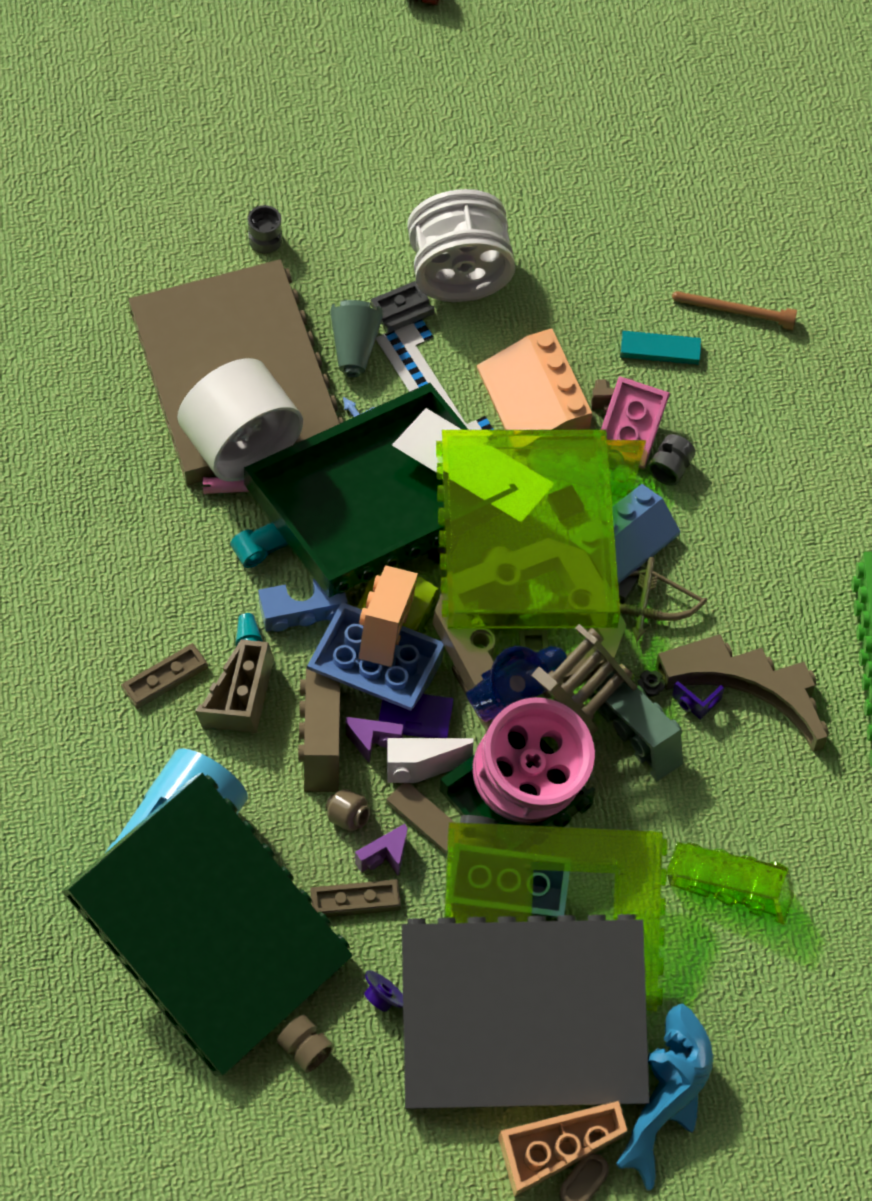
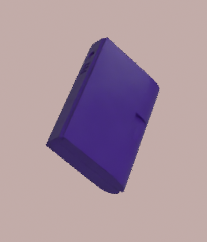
[379,694,454,738]

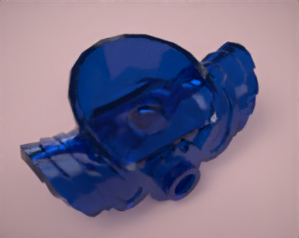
[466,646,567,722]

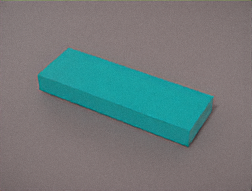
[620,331,701,365]

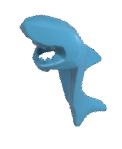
[617,1004,713,1190]

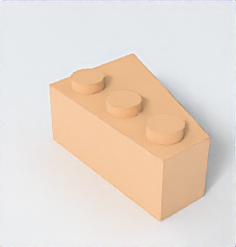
[358,565,418,667]

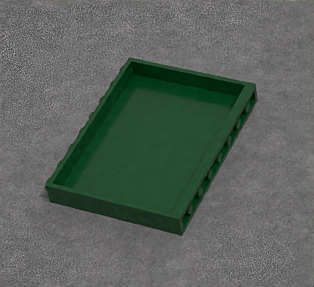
[244,383,518,598]
[61,773,353,1076]

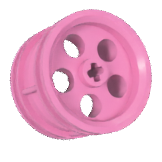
[473,698,595,824]

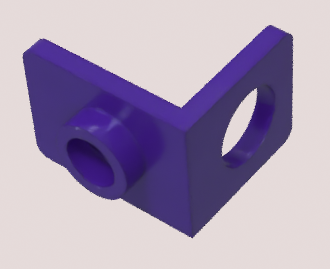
[672,681,724,720]

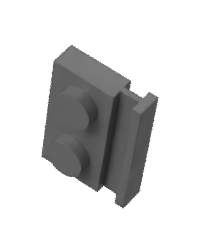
[370,281,435,333]

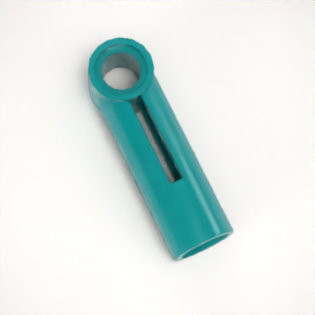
[230,522,288,568]

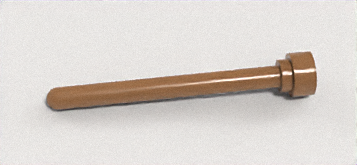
[672,291,797,330]

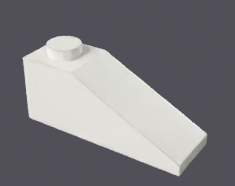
[387,738,474,783]

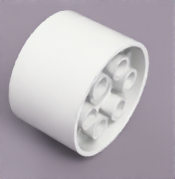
[177,358,303,481]

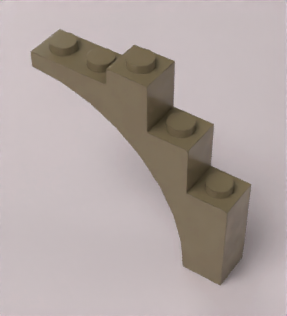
[655,634,829,752]

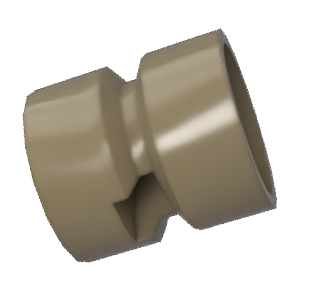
[277,1015,334,1073]

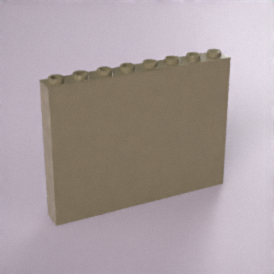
[128,259,343,486]

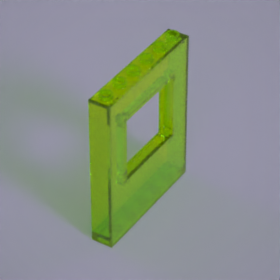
[444,822,668,1012]

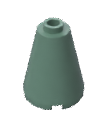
[330,300,383,377]

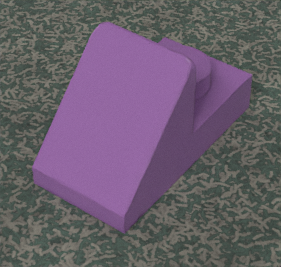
[346,717,403,763]
[355,824,408,876]

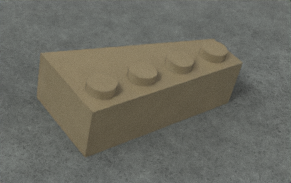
[298,668,340,792]

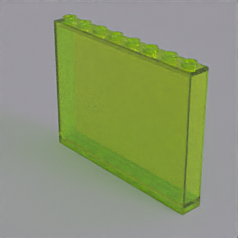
[436,430,620,629]

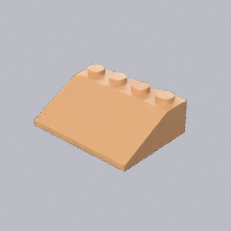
[477,328,592,453]

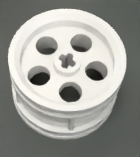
[407,189,515,302]

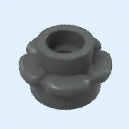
[637,670,665,697]

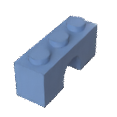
[258,579,347,632]

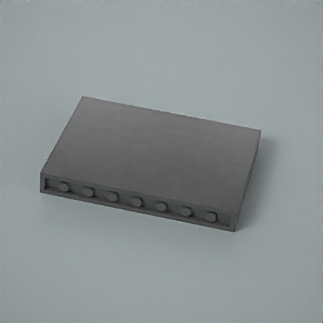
[401,914,649,1108]

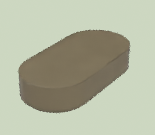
[559,1154,609,1201]

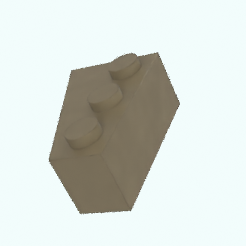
[195,640,274,733]

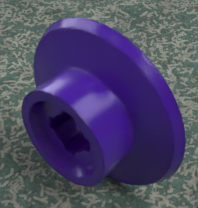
[364,970,403,1012]

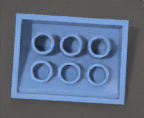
[307,602,444,711]

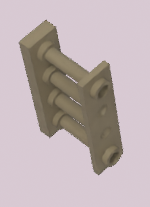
[532,624,637,736]

